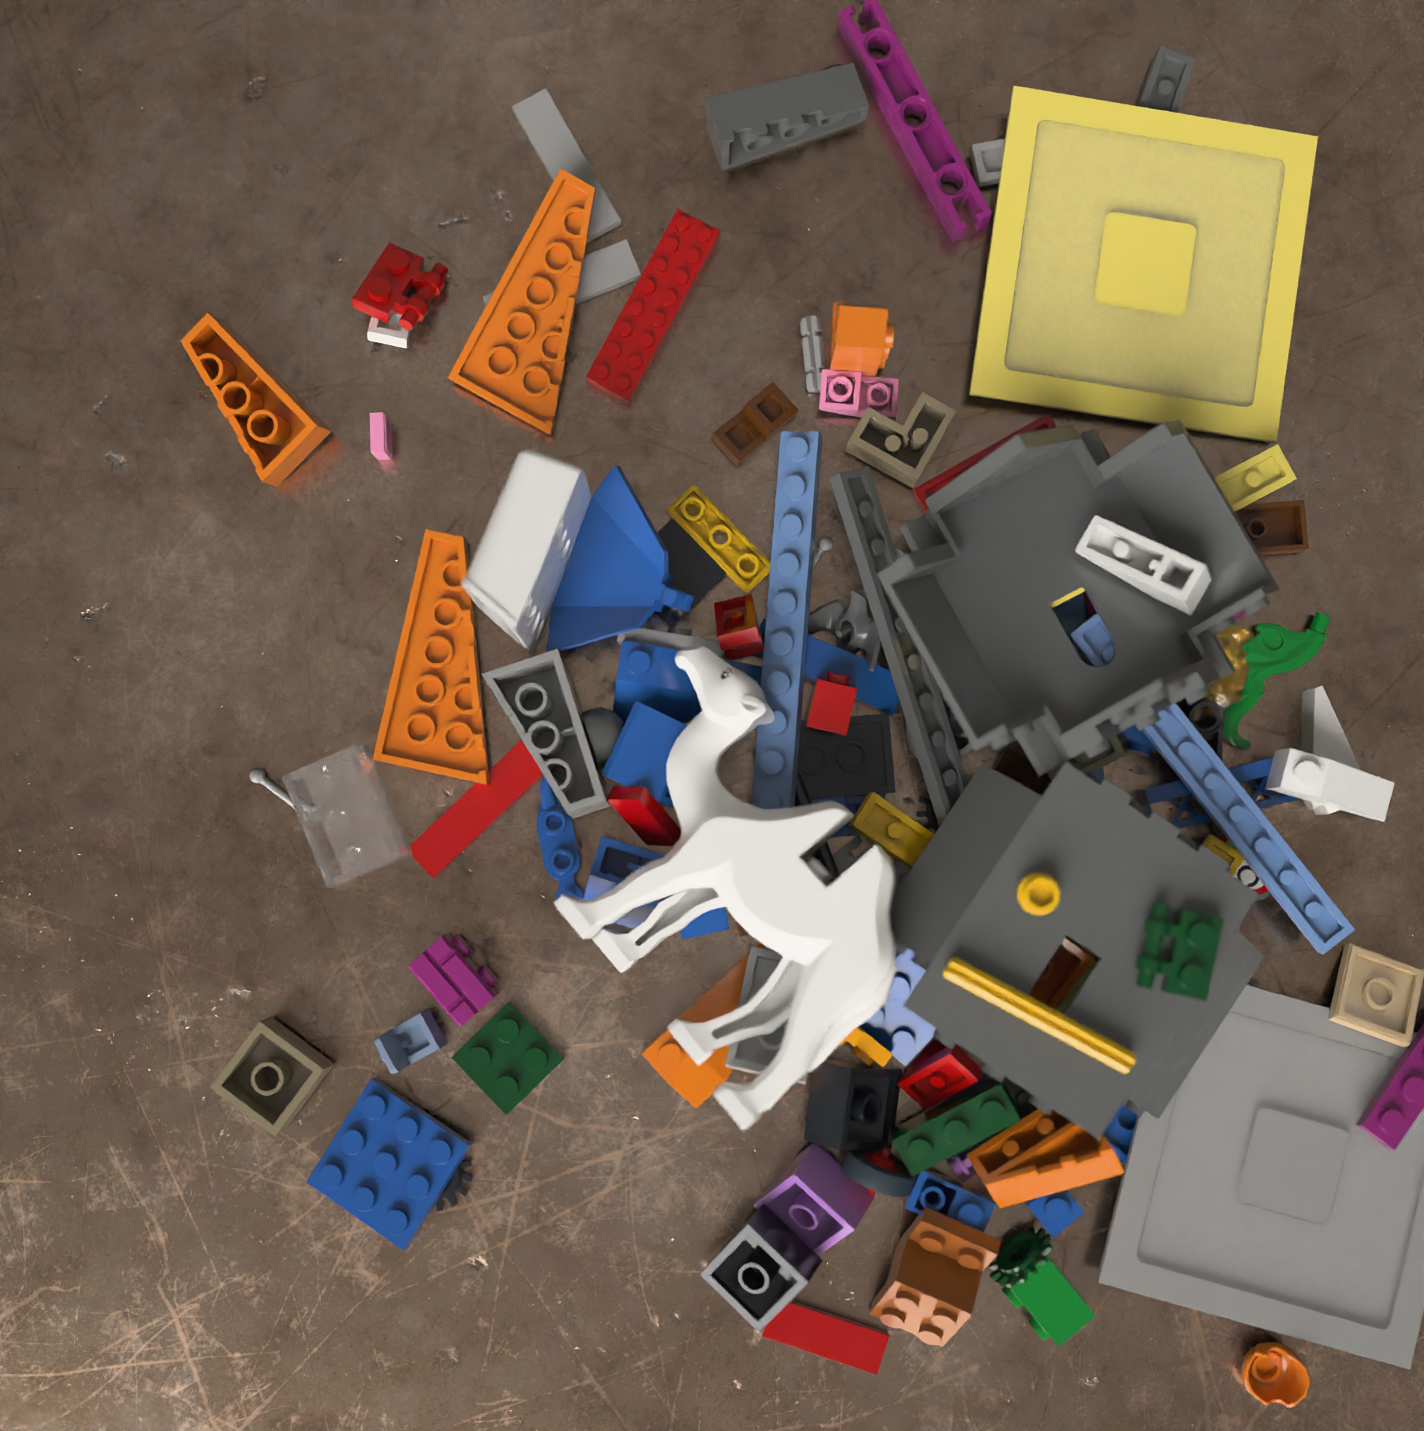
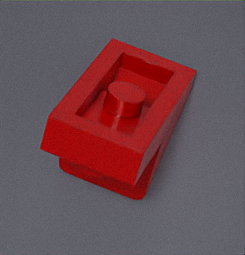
[714,594,764,660]
[897,1039,983,1110]

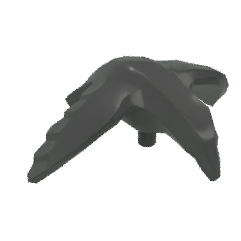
[808,588,881,672]

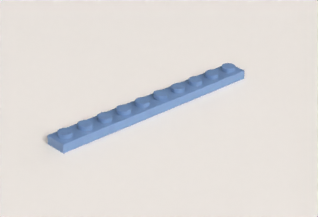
[751,431,823,809]
[1067,613,1355,954]

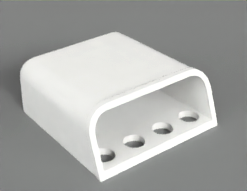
[461,449,592,656]

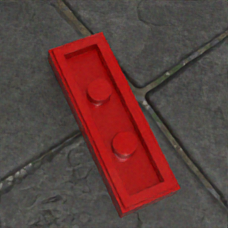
[761,1300,889,1375]

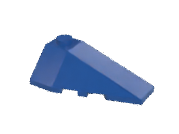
[613,640,762,724]

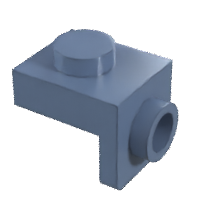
[374,1008,448,1074]

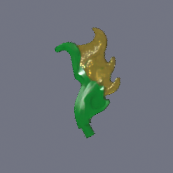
[1176,612,1331,750]

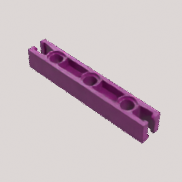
[837,0,992,244]

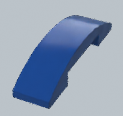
[749,618,899,717]

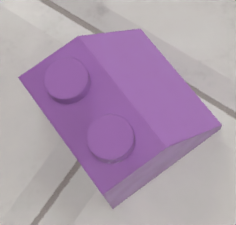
[753,1143,875,1256]

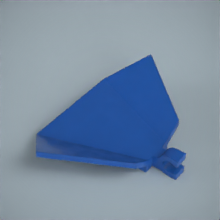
[546,465,694,652]

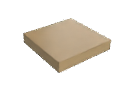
[1328,943,1424,1047]

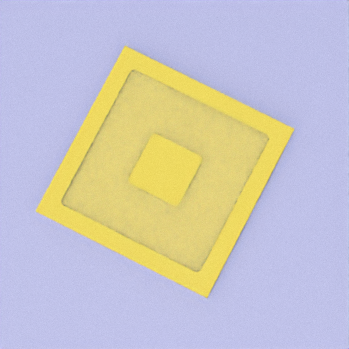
[969,86,1318,443]

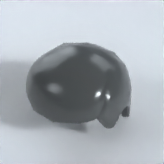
[581,707,625,769]

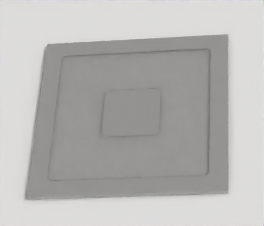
[1097,985,1424,1369]

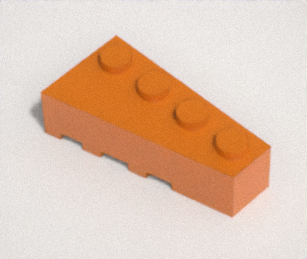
[181,312,332,487]

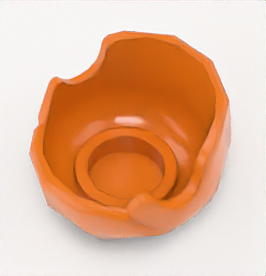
[1240,1342,1311,1408]

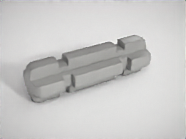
[800,315,826,393]

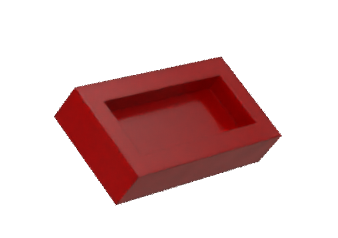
[607,786,682,846]

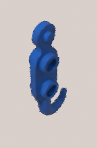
[536,776,583,899]

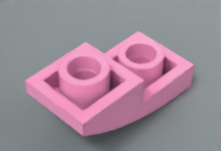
[819,369,899,421]

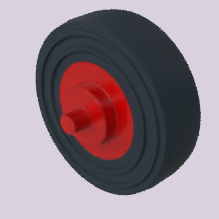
[842,1147,916,1197]

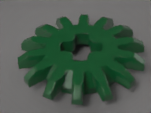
[989,1227,1053,1287]

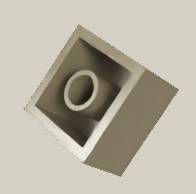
[210,1016,334,1136]

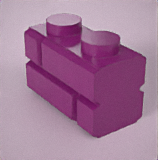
[407,933,500,1027]

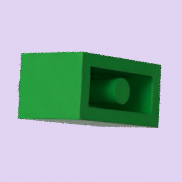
[1001,1252,1096,1347]

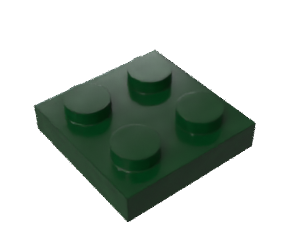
[451,1000,565,1115]

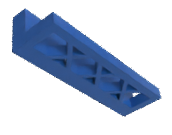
[1136,756,1300,829]

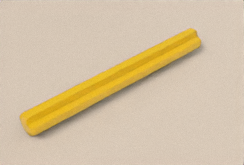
[943,957,1136,1073]

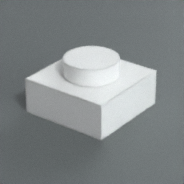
[367,312,411,348]

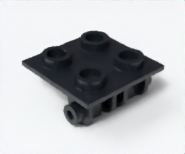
[654,518,727,626]

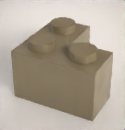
[845,392,957,489]

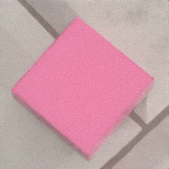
[370,412,393,460]

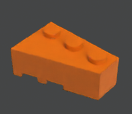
[828,301,894,377]
[966,1109,1125,1208]

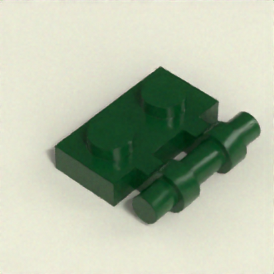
[1135,903,1224,1001]

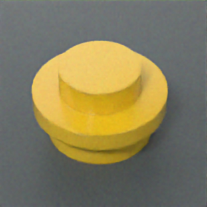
[1017,872,1060,915]

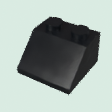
[804,1059,902,1151]
[700,1203,823,1332]

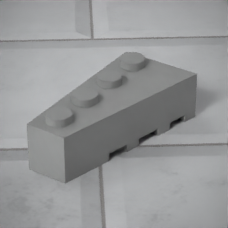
[482,649,611,818]

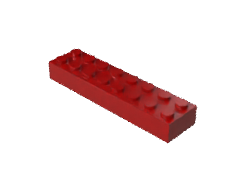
[585,208,720,406]

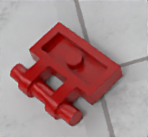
[352,242,448,330]

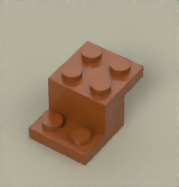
[869,1207,1001,1347]

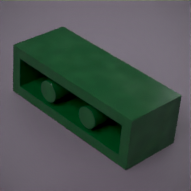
[892,1077,1021,1177]

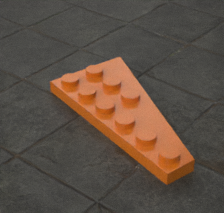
[447,168,596,436]
[372,529,490,785]

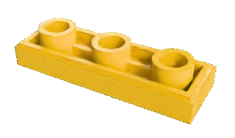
[666,483,771,595]

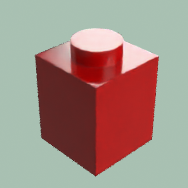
[806,671,857,735]

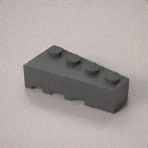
[706,63,869,171]

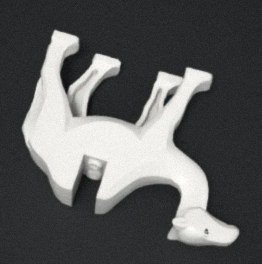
[554,645,896,1130]

